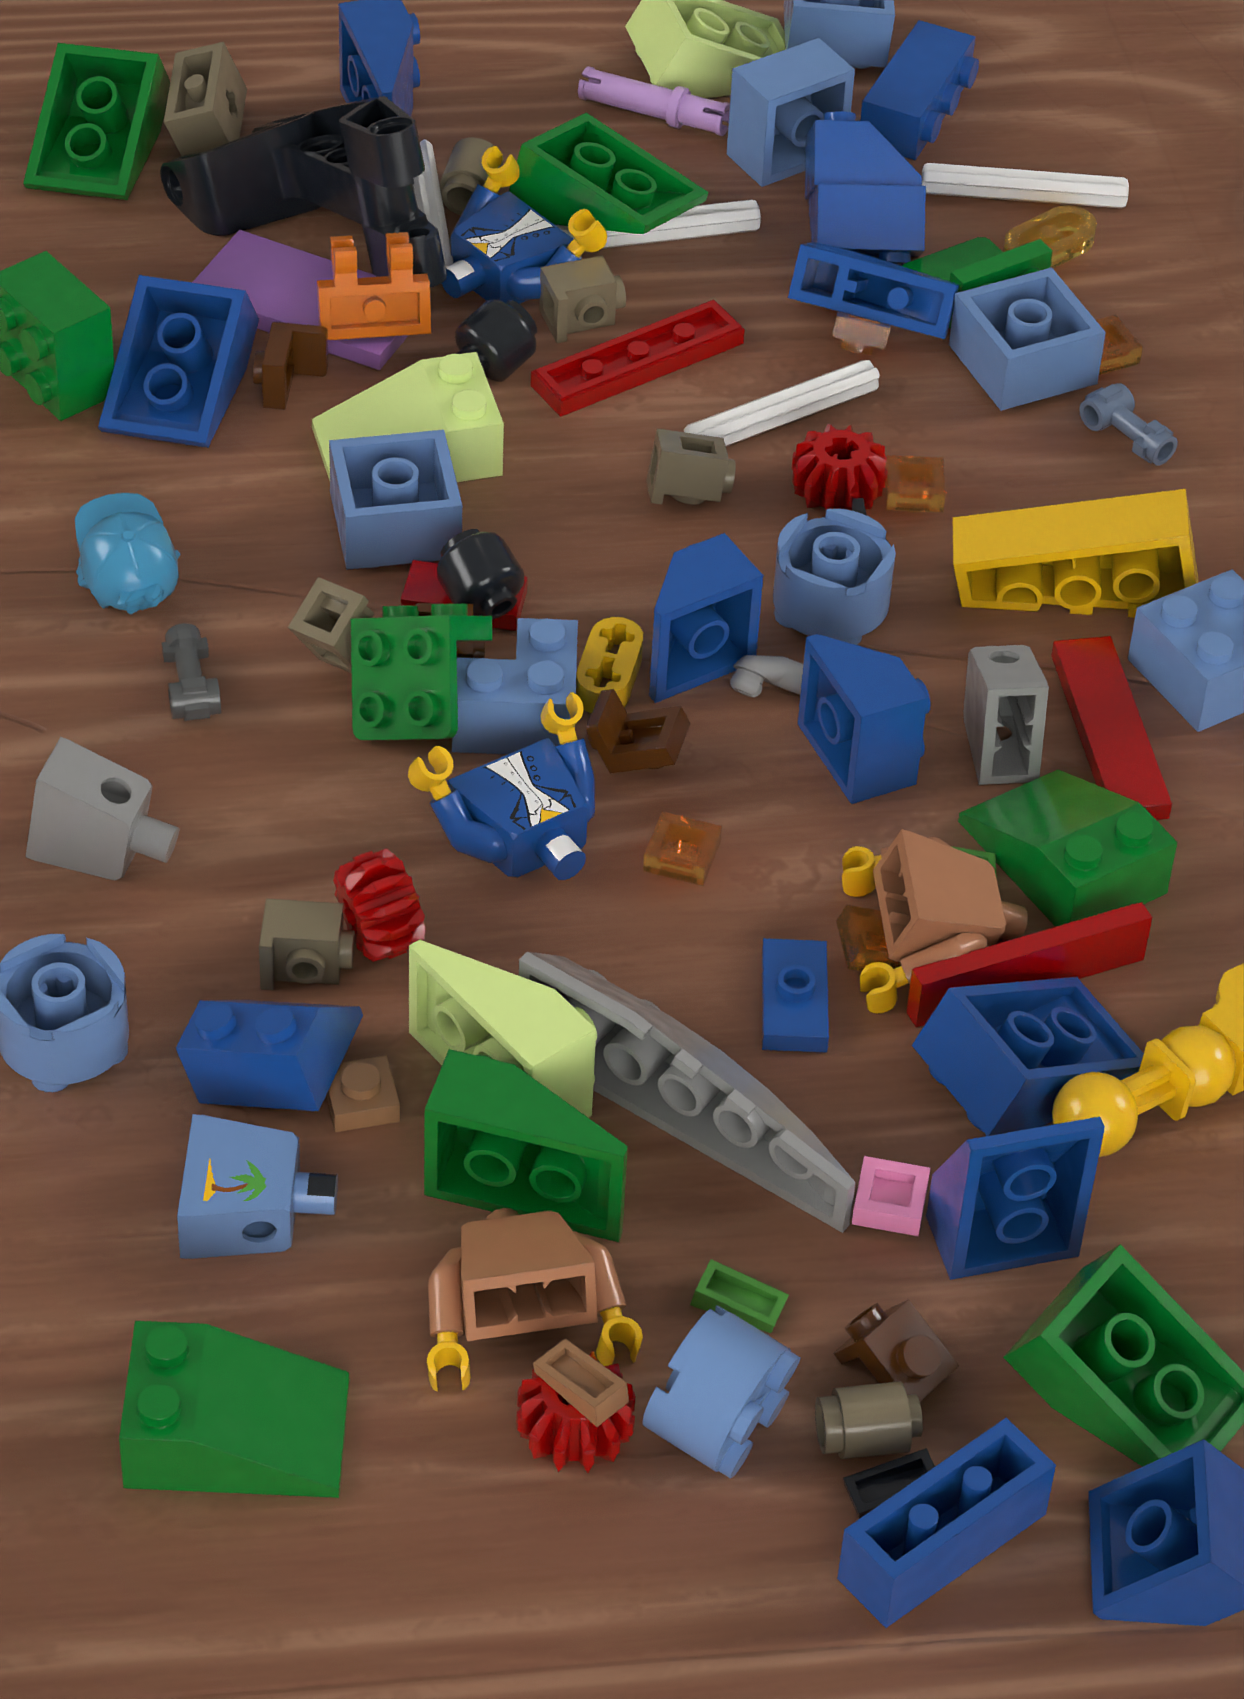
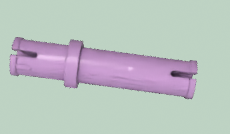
[578,66,730,136]

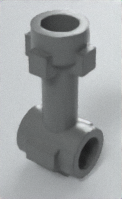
[162,623,221,721]

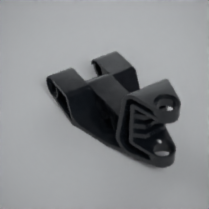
[160,96,447,288]

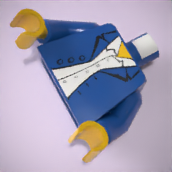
[442,146,607,304]
[408,692,595,880]

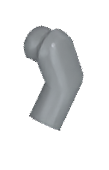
[730,655,803,697]

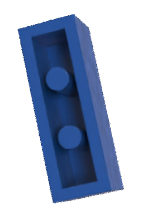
[860,20,979,160]
[837,1418,1056,1628]

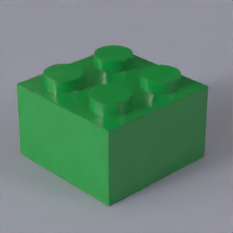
[0,251,114,421]

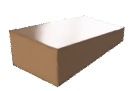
[533,1339,629,1427]

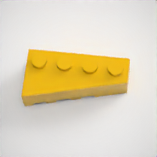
[952,489,1199,618]

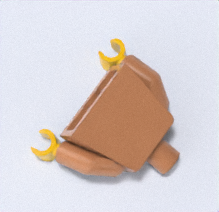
[842,829,1028,1014]
[427,1208,643,1391]

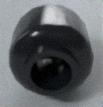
[455,299,537,382]
[436,529,524,619]

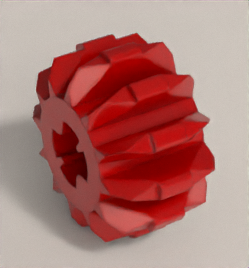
[791,424,888,510]
[333,848,426,962]
[516,1351,636,1473]

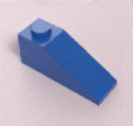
[788,242,959,339]

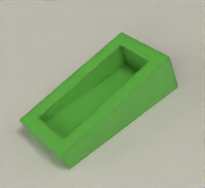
[690,1259,789,1333]

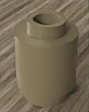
[440,137,503,215]
[815,1381,923,1460]

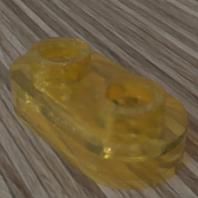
[1003,205,1097,268]

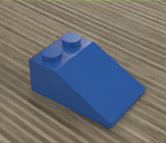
[339,0,420,117]
[98,275,259,448]
[912,977,1144,1136]
[926,1117,1105,1280]

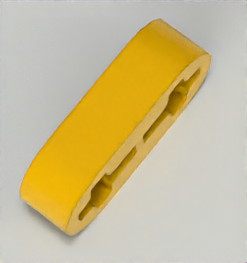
[576,617,644,713]

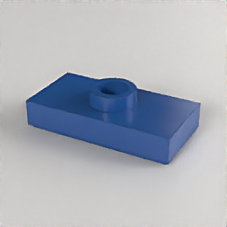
[762,938,829,1052]

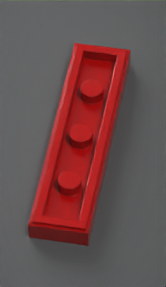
[531,299,745,417]
[1051,636,1172,820]
[906,902,1153,1028]

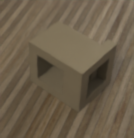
[539,255,626,343]
[646,429,736,505]
[288,577,374,673]
[259,899,355,990]

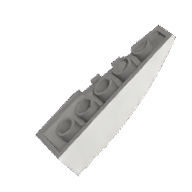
[519,952,855,1233]

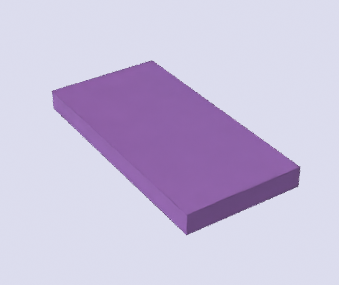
[192,230,431,370]

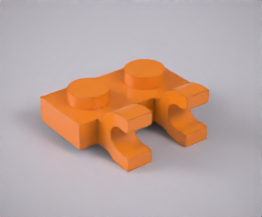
[317,232,431,340]

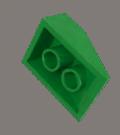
[23,43,170,200]
[509,113,709,234]
[958,769,1178,927]
[424,1049,628,1242]
[1003,1244,1244,1467]
[119,1321,350,1498]

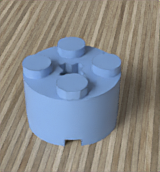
[773,509,896,645]
[0,934,129,1092]
[642,1305,801,1478]

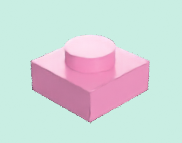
[852,1156,931,1236]

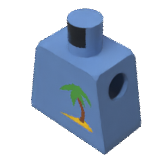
[177,1114,338,1259]

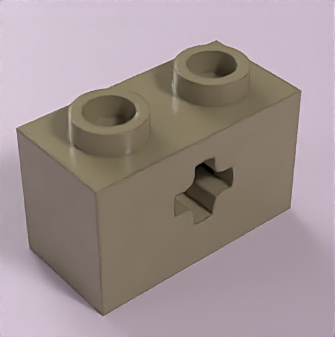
[164,42,247,156]

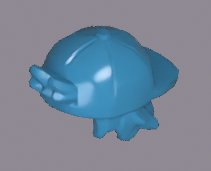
[74,493,181,614]

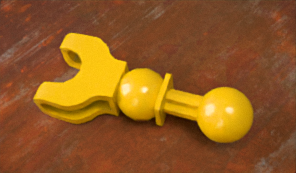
[1052,963,1244,1157]

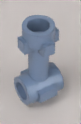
[1079,383,1178,466]

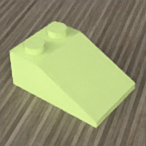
[625,0,785,98]
[312,352,504,482]
[409,940,597,1118]

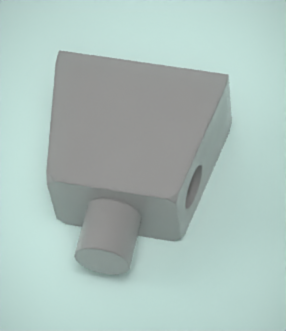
[963,645,1049,785]
[25,737,180,881]

